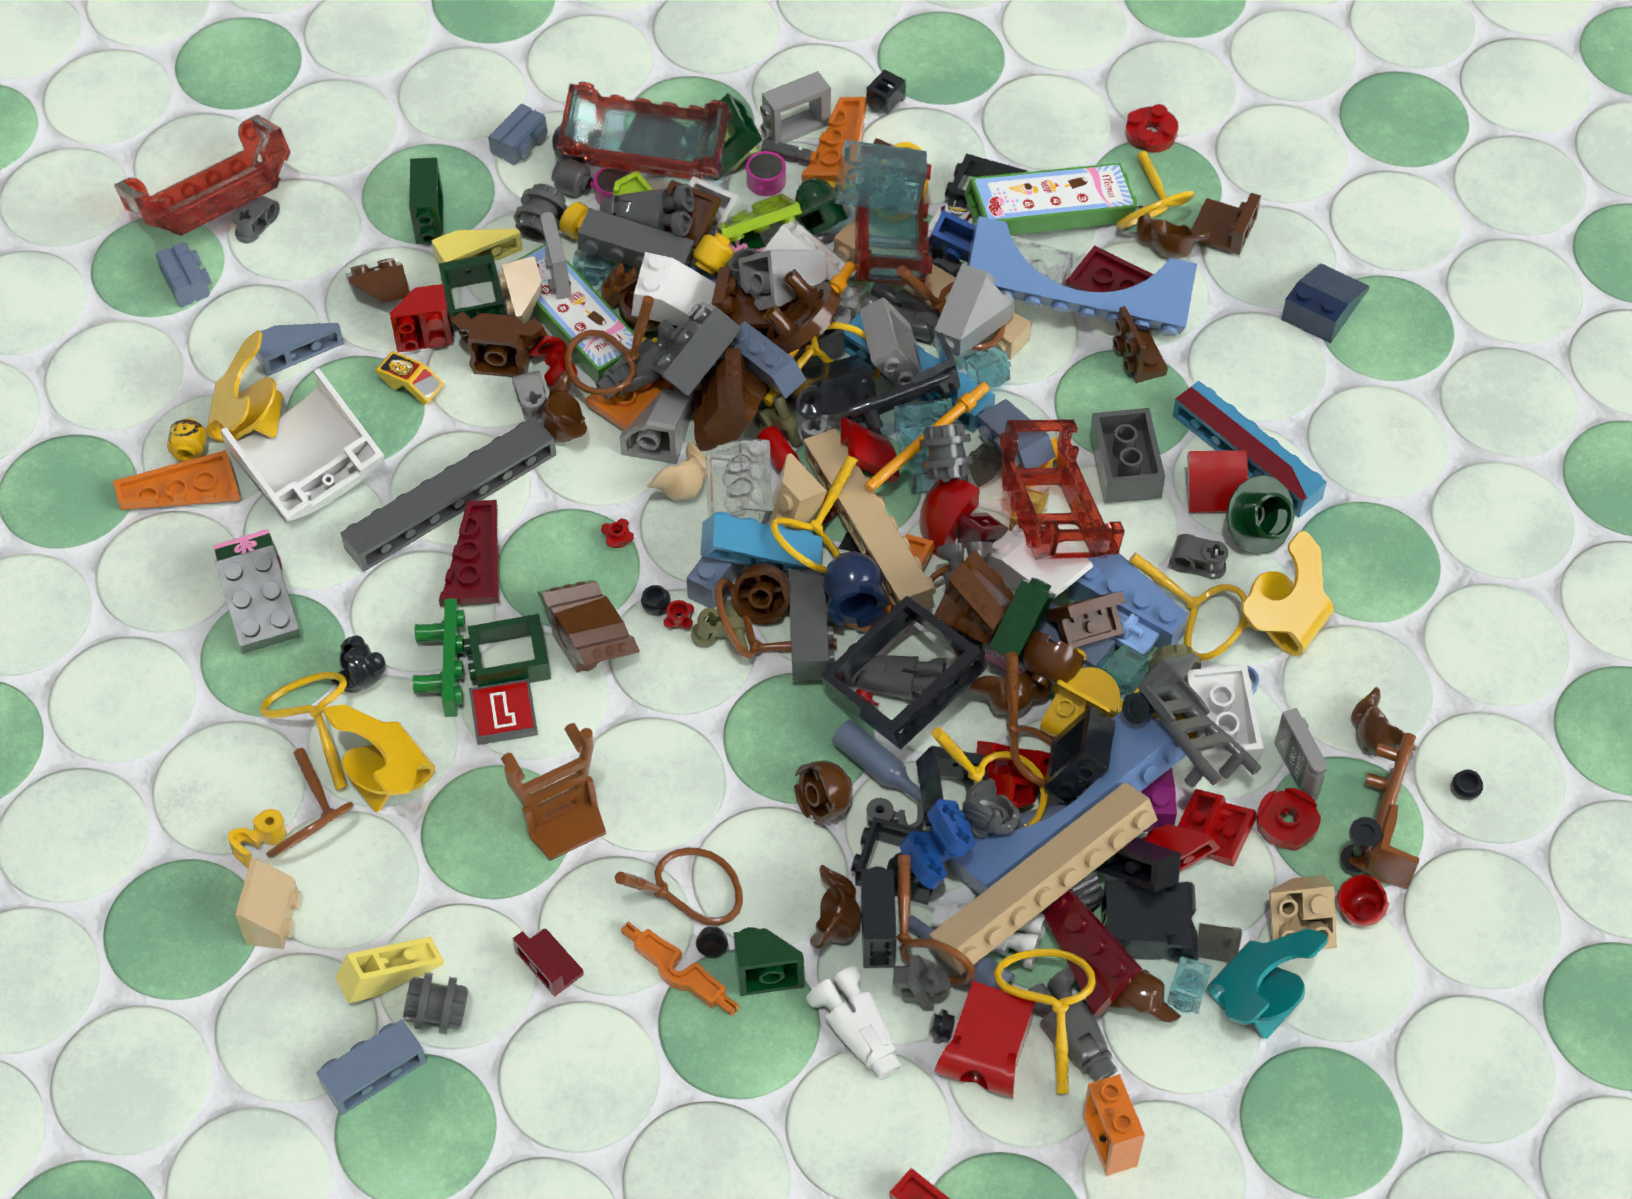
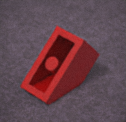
[1142,824,1220,872]

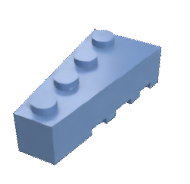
[1067,537,1188,648]

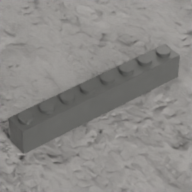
[340,417,556,572]

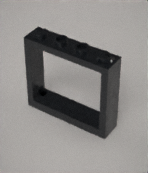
[820,596,988,750]

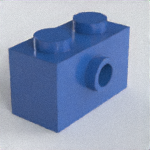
[927,210,975,262]

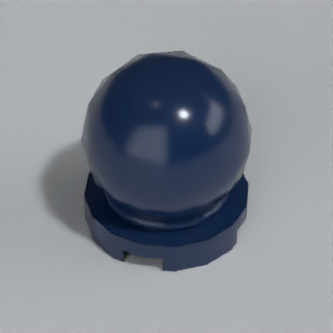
[823,551,889,628]

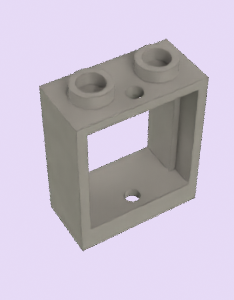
[760,71,831,144]
[859,297,923,387]

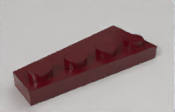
[439,500,499,607]

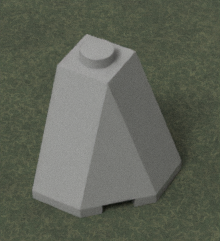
[738,250,828,311]
[934,263,1014,357]
[620,389,693,464]

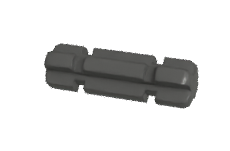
[761,139,813,165]

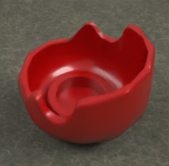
[1337,874,1389,927]

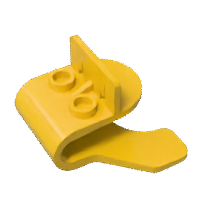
[206,330,283,443]
[1241,531,1334,656]
[1040,647,1157,738]
[323,705,435,812]

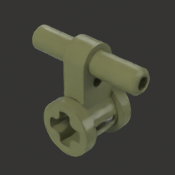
[752,394,802,446]
[691,600,748,654]

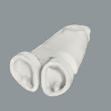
[931,902,1047,970]
[806,967,902,1080]

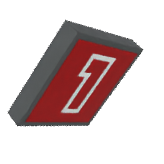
[469,679,538,745]

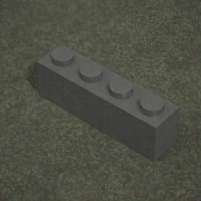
[578,208,694,270]
[788,569,835,681]

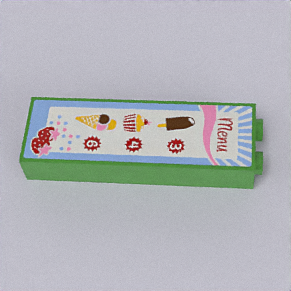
[964,163,1137,235]
[515,244,642,382]

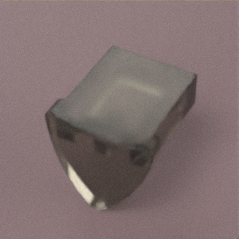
[969,443,1007,487]
[1197,923,1242,964]

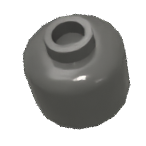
[551,158,593,198]

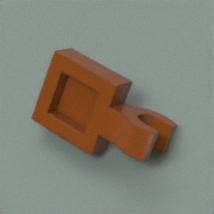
[601,264,637,309]

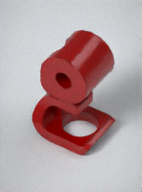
[529,335,578,387]

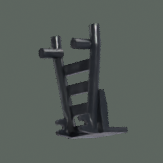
[847,333,961,435]

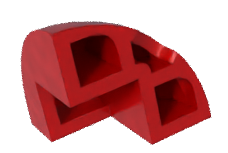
[919,478,980,559]
[976,741,1050,808]

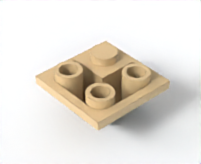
[498,256,542,324]
[1269,875,1337,949]

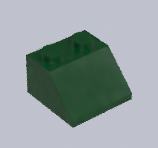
[733,927,804,996]

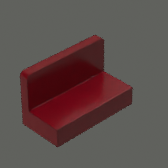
[512,929,584,997]

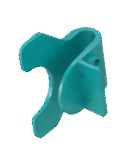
[1207,929,1328,1039]

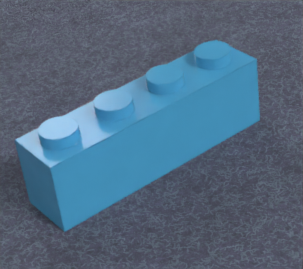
[700,512,822,575]

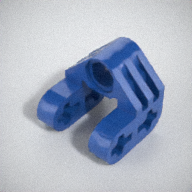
[900,799,975,889]

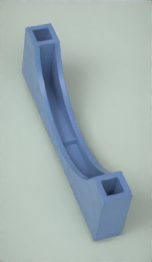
[967,216,1197,336]
[947,711,1186,894]

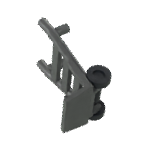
[1122,653,1261,788]

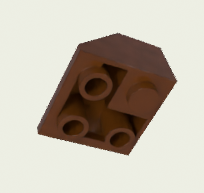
[346,258,410,303]

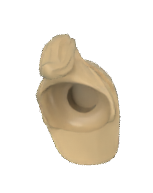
[647,441,711,501]

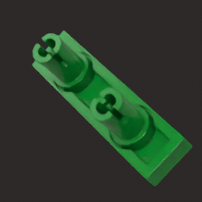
[413,598,465,717]

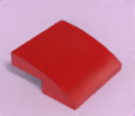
[841,417,900,483]
[1187,450,1248,513]
[1178,788,1257,867]

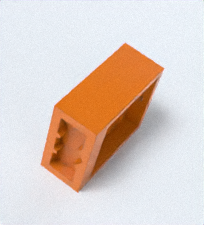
[1082,1074,1145,1176]

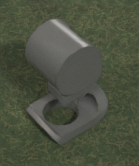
[866,798,925,830]

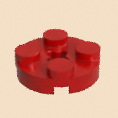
[1125,104,1179,153]
[1257,788,1321,851]

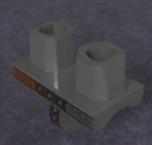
[893,955,951,1011]

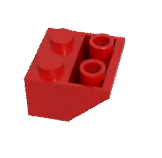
[390,284,453,353]

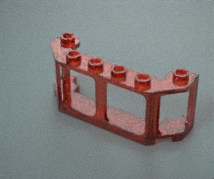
[1000,419,1125,560]

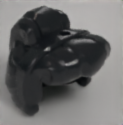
[331,635,386,693]

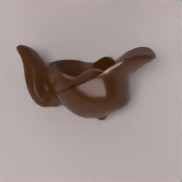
[1137,205,1211,259]
[542,371,587,442]
[968,671,1052,715]
[1351,687,1418,754]
[810,865,861,949]
[1089,969,1181,1022]

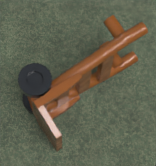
[1339,733,1420,889]

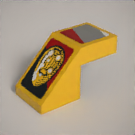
[374,351,444,406]

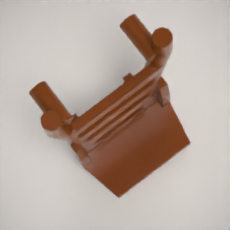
[501,723,606,861]

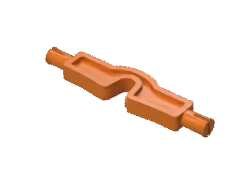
[621,922,740,1016]

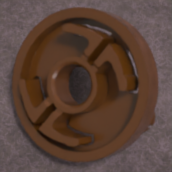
[763,269,840,354]

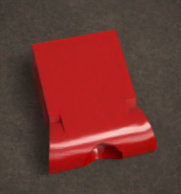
[934,981,1035,1099]

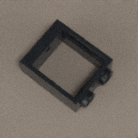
[945,153,1028,207]
[1044,705,1115,804]
[916,746,989,827]
[851,817,933,905]
[861,866,897,968]

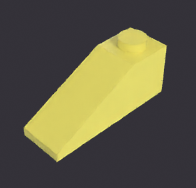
[432,229,522,271]
[335,936,444,1003]

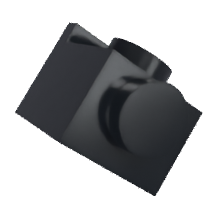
[866,69,906,114]

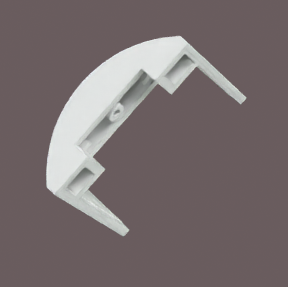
[221,367,384,521]

